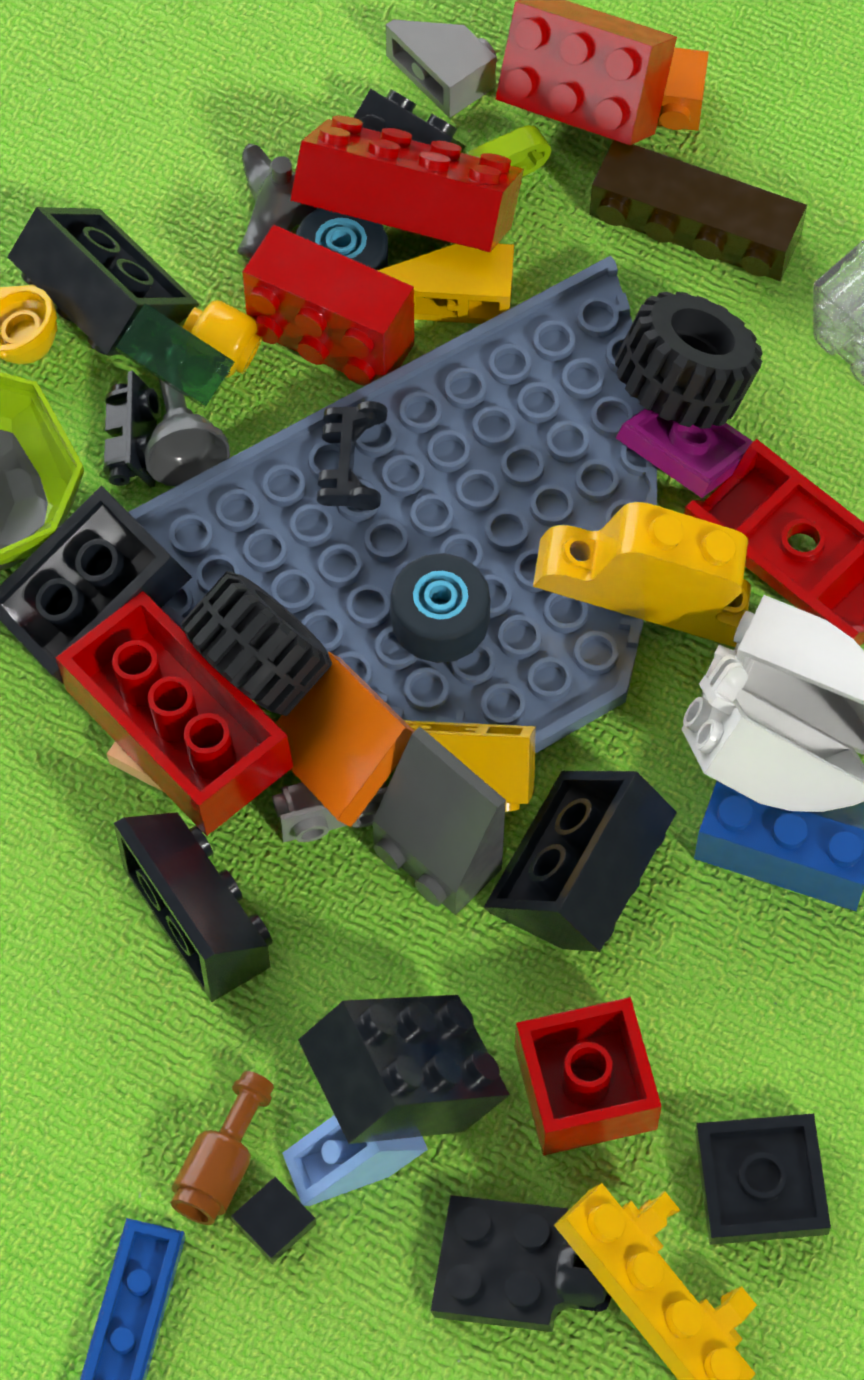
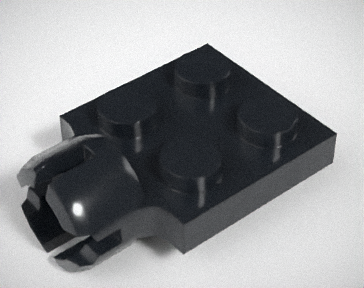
[431,1195,612,1332]

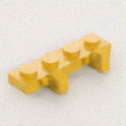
[554,1183,757,1380]

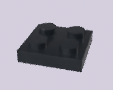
[695,1113,831,1245]

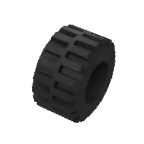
[615,292,763,429]
[181,571,332,716]

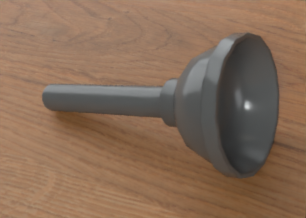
[144,331,230,487]

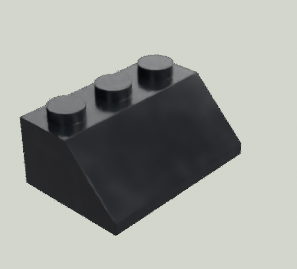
[7,207,199,356]
[0,486,192,684]
[484,771,677,952]
[114,812,273,1002]

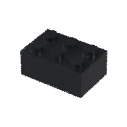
[298,995,510,1144]

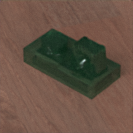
[115,303,234,409]

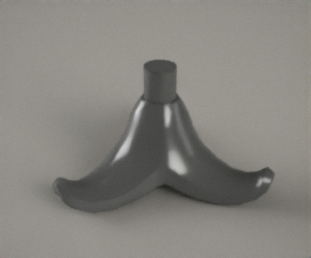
[237,144,317,260]

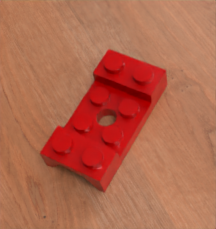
[684,439,864,646]

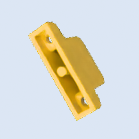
[533,502,751,647]

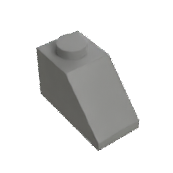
[386,20,497,118]

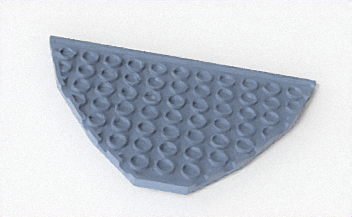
[129,255,657,754]

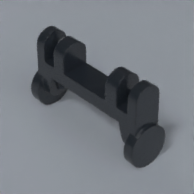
[316,401,388,510]

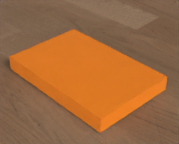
[276,651,414,827]

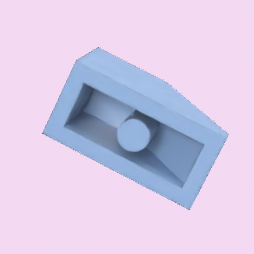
[282,1115,428,1206]

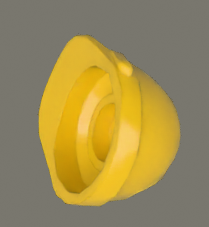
[0,284,57,364]

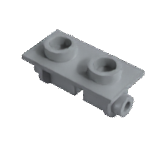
[272,781,388,843]

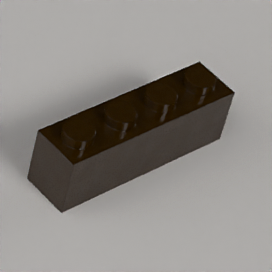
[590,140,807,282]

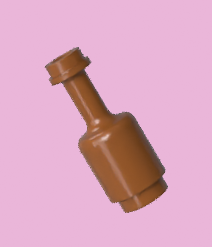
[171,1071,274,1225]

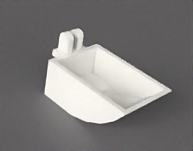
[701,595,864,755]
[681,655,864,812]

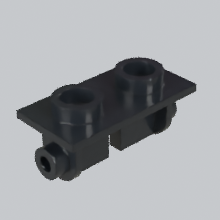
[103,370,161,488]

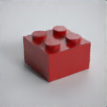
[514,997,662,1156]

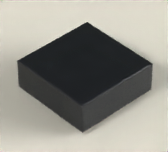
[231,1176,316,1264]

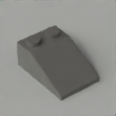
[373,727,506,915]

